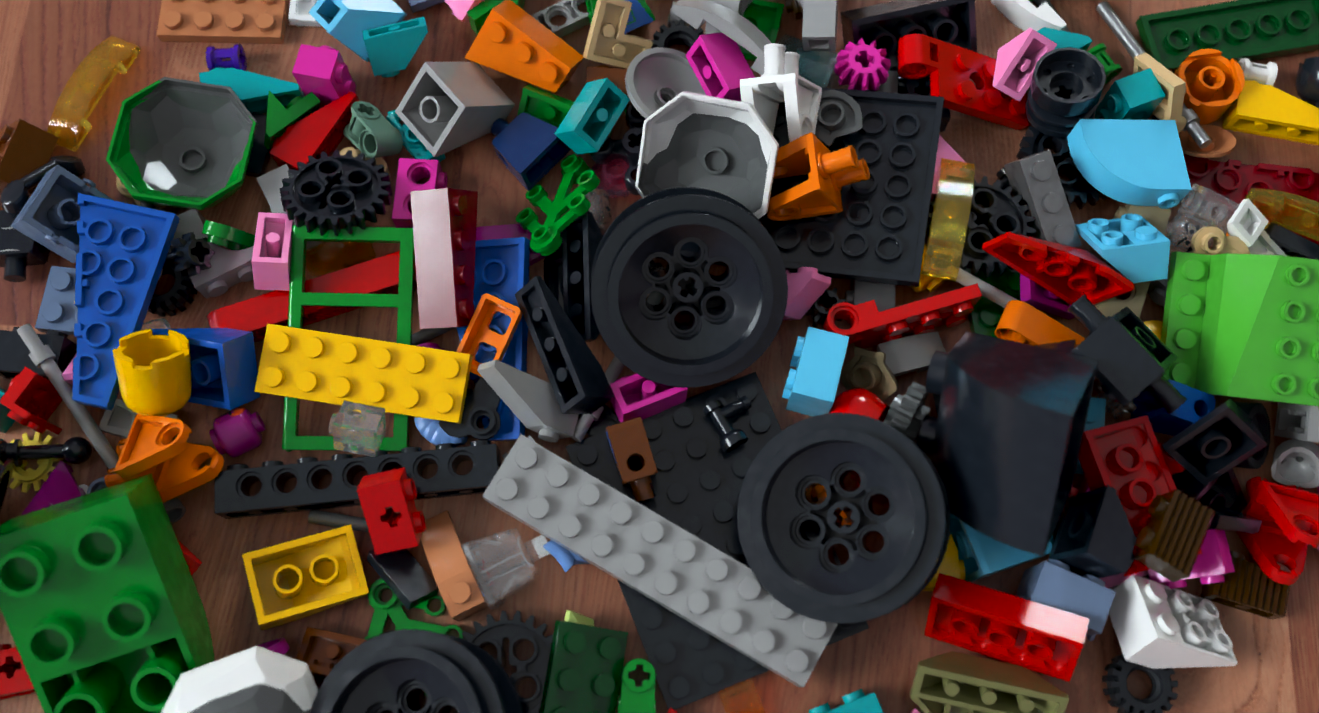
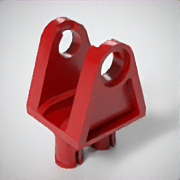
[1237,477,1319,585]

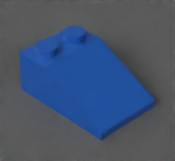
[151,328,260,410]

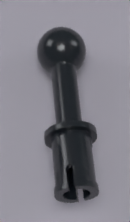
[3,437,92,467]

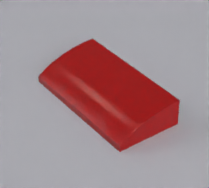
[1079,415,1203,577]
[924,573,1089,682]

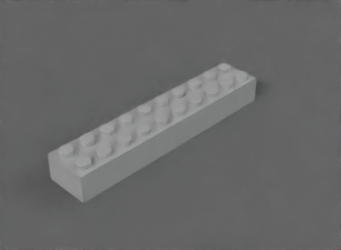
[482,434,838,688]

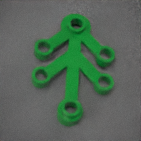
[516,154,600,256]
[364,578,465,697]

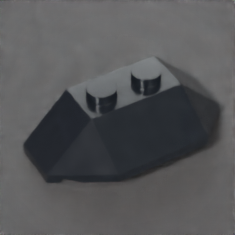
[544,211,603,343]

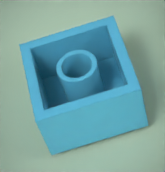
[782,326,849,417]

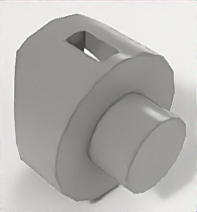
[1271,439,1319,488]

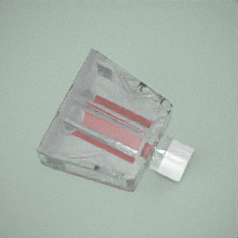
[461,528,550,610]

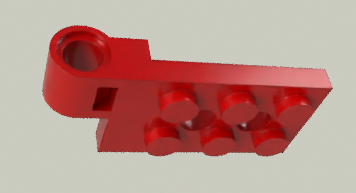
[898,34,1028,131]
[823,283,982,349]

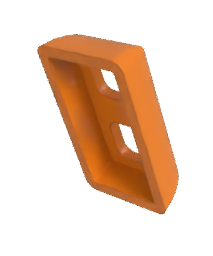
[456,293,522,378]

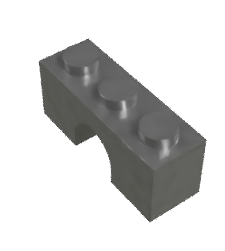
[1004,150,1082,248]

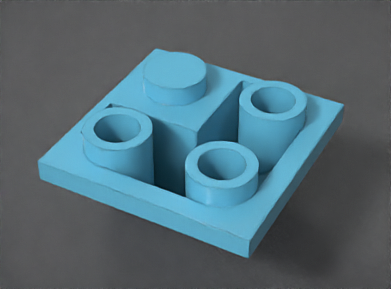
[308,0,407,62]
[1075,213,1171,283]

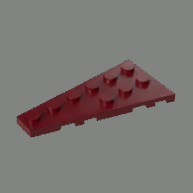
[1184,154,1319,245]

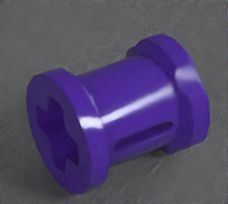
[206,44,247,71]

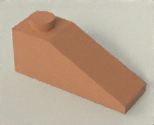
[420,510,490,622]

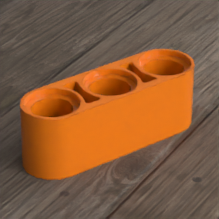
[995,300,1086,346]

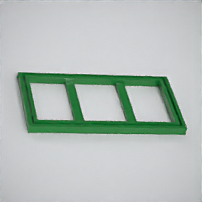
[282,225,415,452]

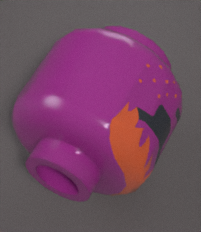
[209,407,266,457]

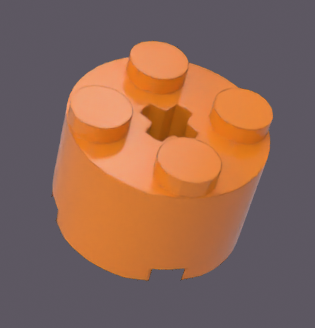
[1174,49,1245,125]

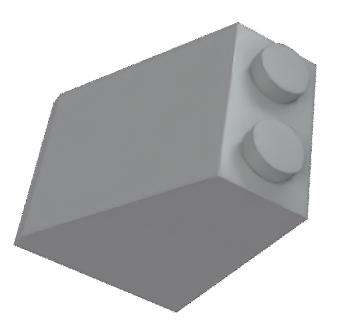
[395,62,515,157]

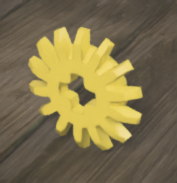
[9,431,63,493]

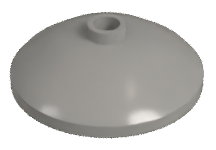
[625,47,706,119]

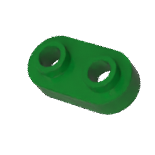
[202,220,255,250]

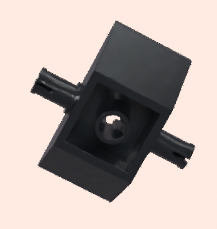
[1067,294,1187,415]

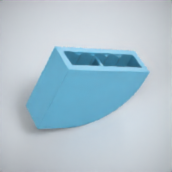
[1067,119,1192,209]

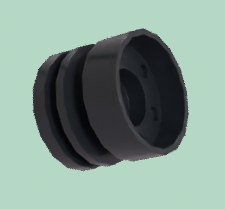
[1025,47,1106,138]

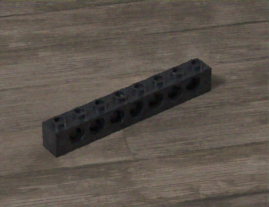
[214,440,501,519]

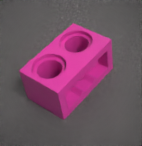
[392,158,448,228]

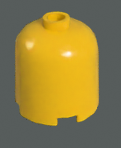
[113,329,192,417]

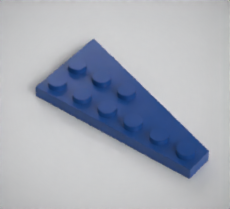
[72,193,180,411]
[456,237,530,441]

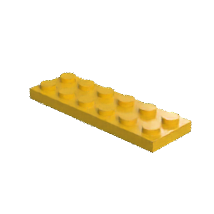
[254,324,473,424]

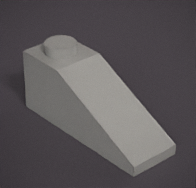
[477,359,579,443]

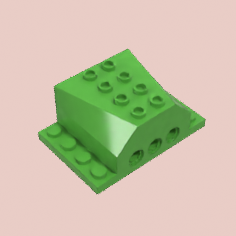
[1160,251,1319,406]

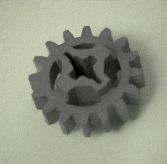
[883,381,931,442]

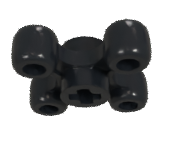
[590,104,645,196]

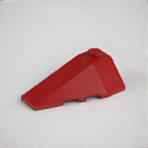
[982,232,1134,305]

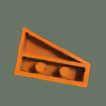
[465,0,584,93]

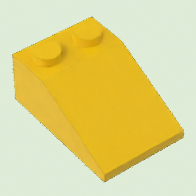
[242,525,369,631]

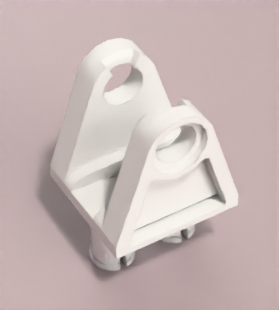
[740,43,822,142]

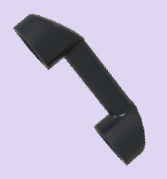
[0,155,85,214]

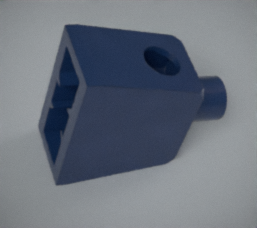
[491,112,571,191]

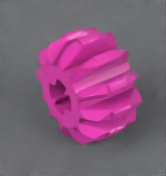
[834,38,891,92]

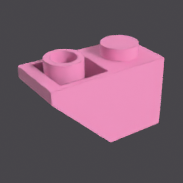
[783,267,831,320]

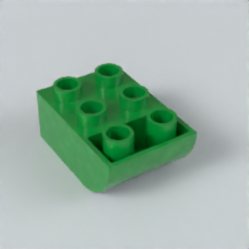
[0,473,215,713]

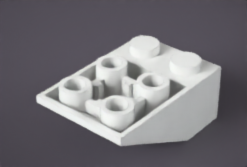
[1109,575,1238,669]

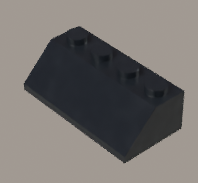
[840,0,977,74]

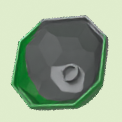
[106,77,258,210]

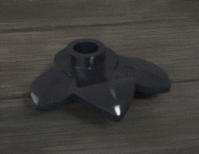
[438,377,501,440]

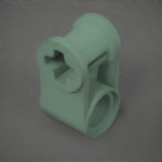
[343,101,403,159]

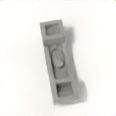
[670,0,772,75]

